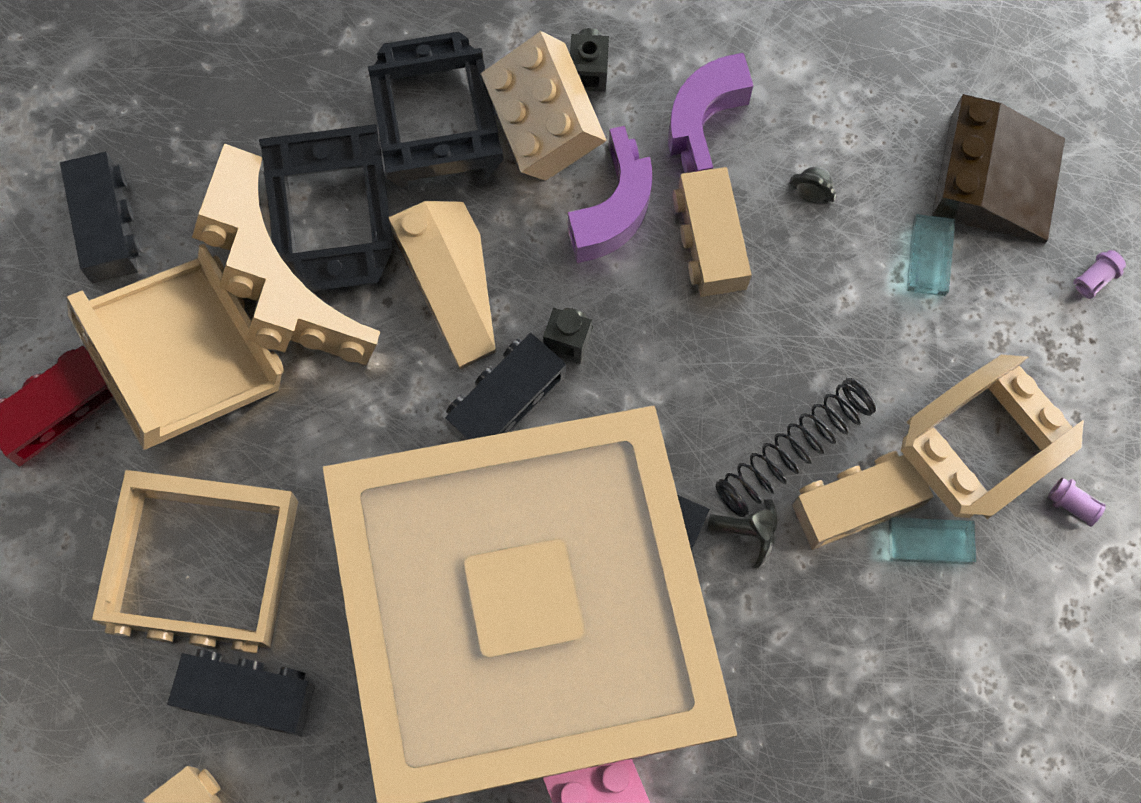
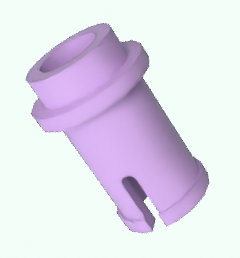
[1073,250,1126,299]
[1048,478,1106,527]

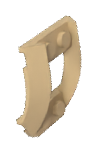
[901,354,1084,520]

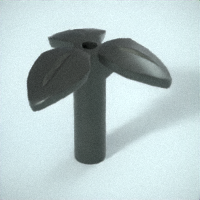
[708,498,778,568]

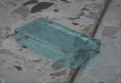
[907,214,955,297]
[889,517,976,565]

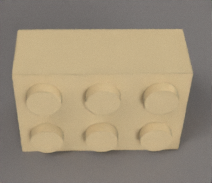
[481,31,607,181]

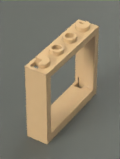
[92,470,298,654]

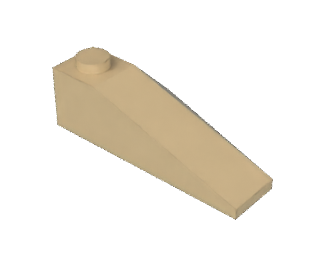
[388,201,496,369]

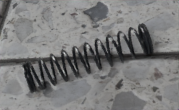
[715,378,876,518]

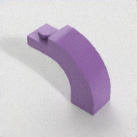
[668,53,754,173]
[568,126,652,263]

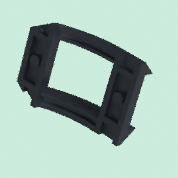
[368,31,504,192]
[259,124,393,292]

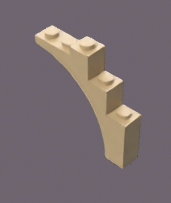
[192,144,380,365]

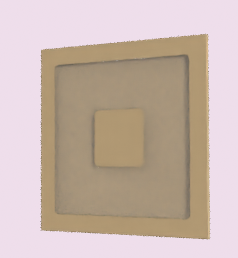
[323,405,737,803]

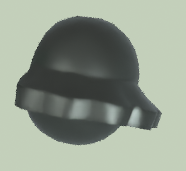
[789,167,837,202]

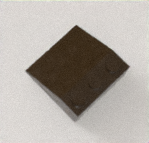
[931,94,1065,244]

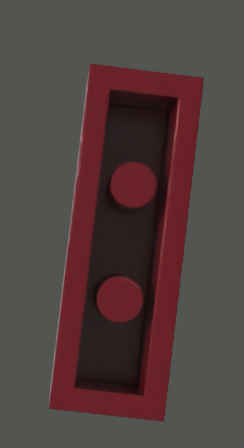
[0,345,114,467]

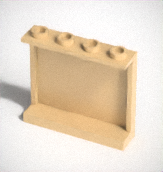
[67,243,284,450]

